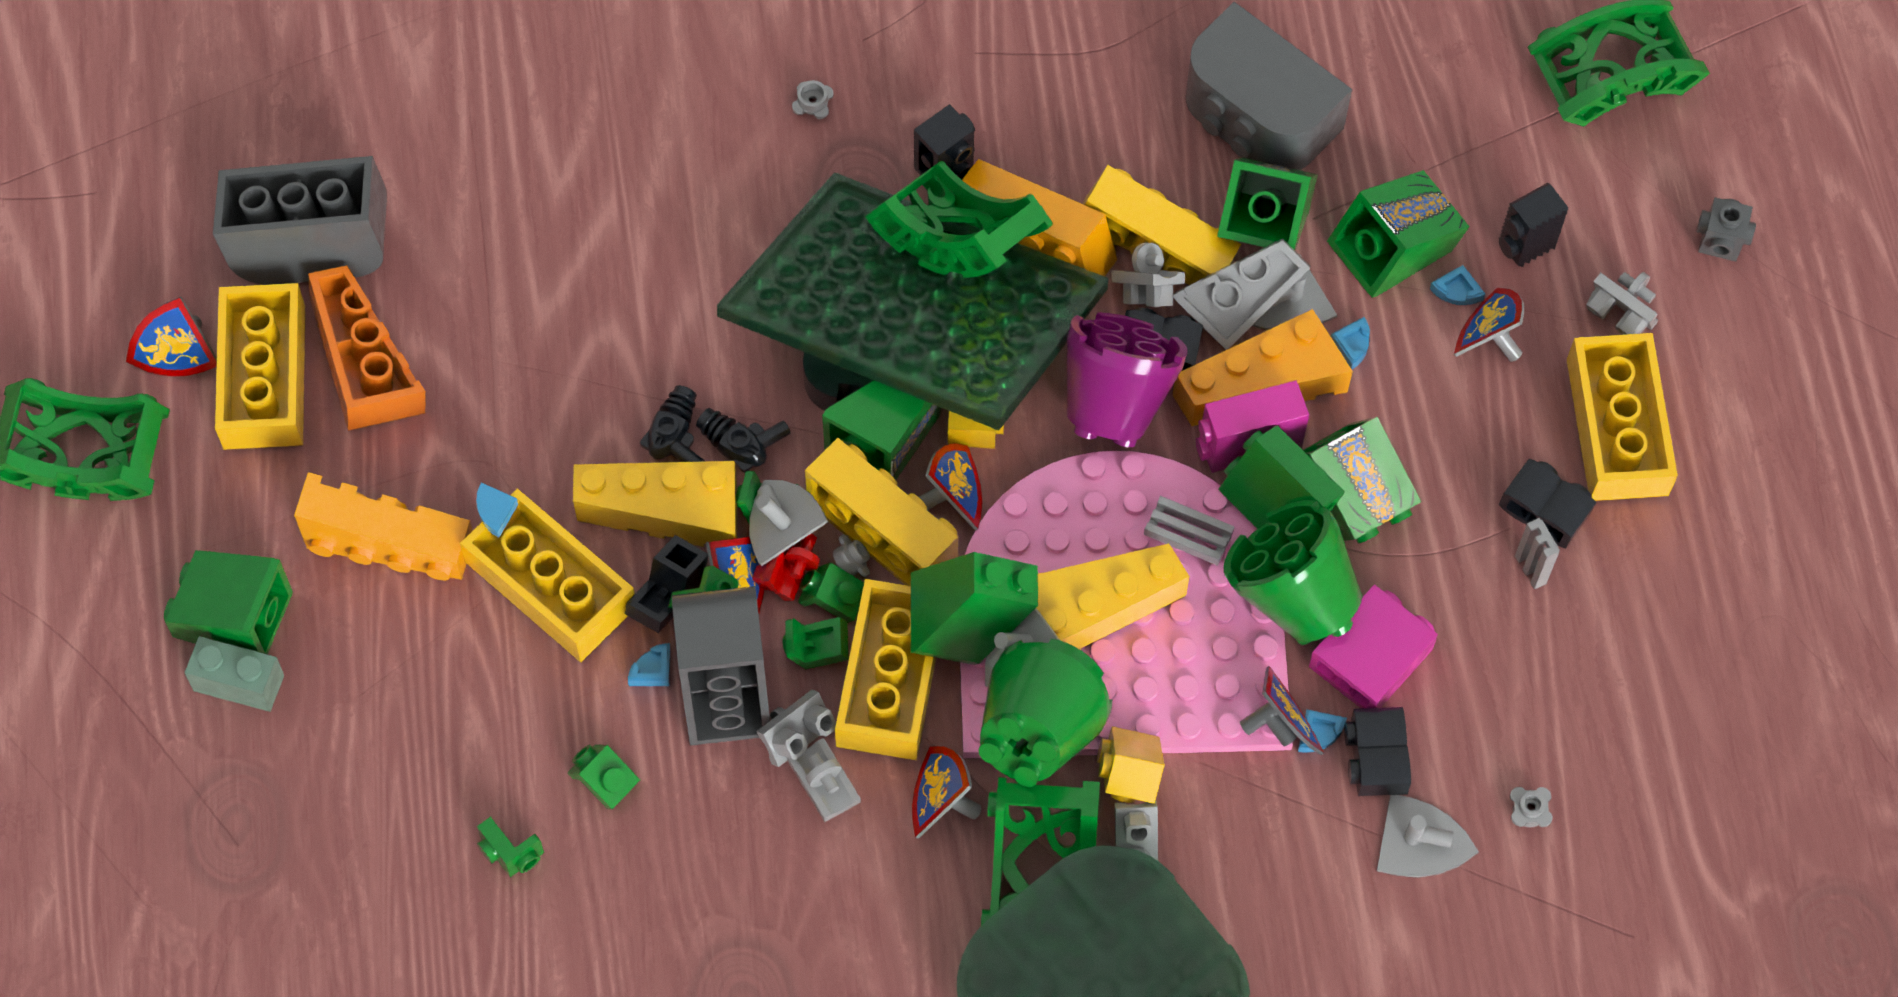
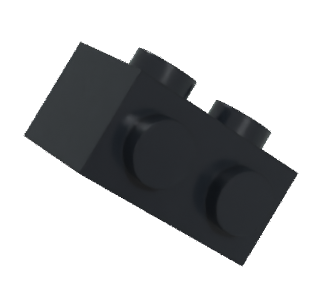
[914,104,975,180]

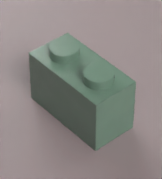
[185,636,284,712]

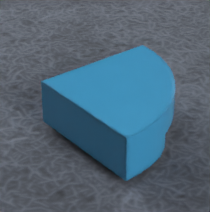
[1430,265,1485,305]
[1331,317,1370,369]
[476,482,519,537]
[628,643,671,686]
[1298,709,1347,753]

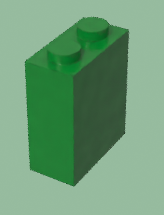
[1218,425,1345,529]

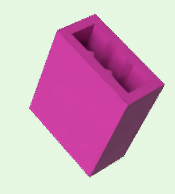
[1196,380,1309,473]
[1309,584,1438,708]

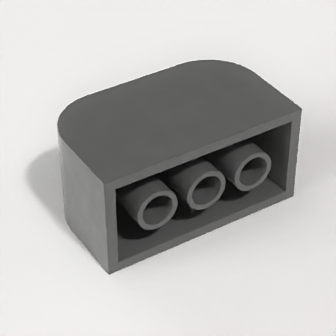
[1185,2,1352,170]
[213,156,387,285]
[672,586,770,746]

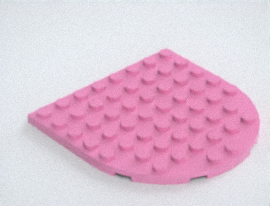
[960,451,1293,758]

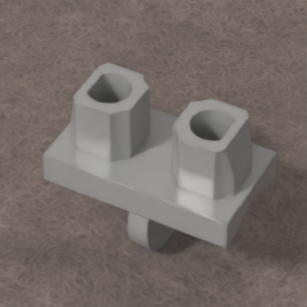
[1111,242,1185,307]
[1586,272,1658,335]
[756,690,836,767]
[788,738,861,822]
[1115,801,1158,879]

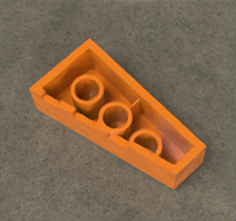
[308,265,426,431]

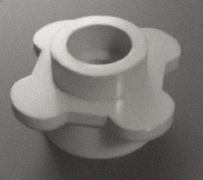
[792,80,834,119]
[833,534,870,577]
[1510,787,1553,827]

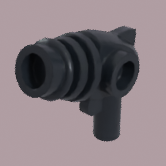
[640,385,705,462]
[696,408,791,473]

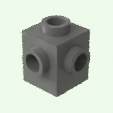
[1696,197,1756,262]

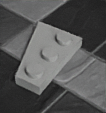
[1173,238,1311,350]

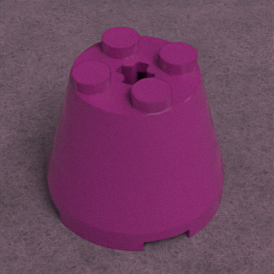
[1067,312,1188,447]

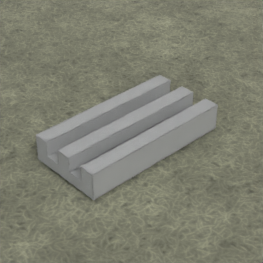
[1144,496,1235,566]
[1515,518,1560,589]

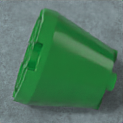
[1223,500,1363,645]
[978,638,1113,787]

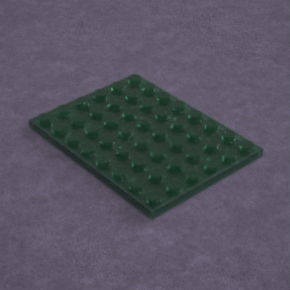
[717,172,1109,431]

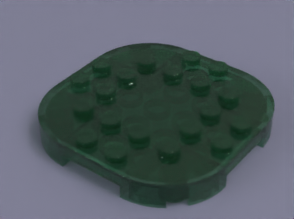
[956,845,1250,997]

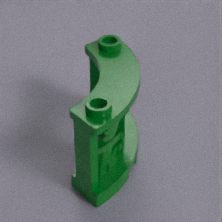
[1528,0,1710,127]
[865,161,1053,278]
[0,378,170,501]
[981,777,1100,958]

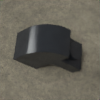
[803,336,880,411]
[624,535,708,634]

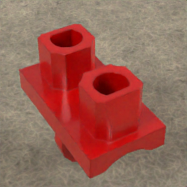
[752,533,820,601]

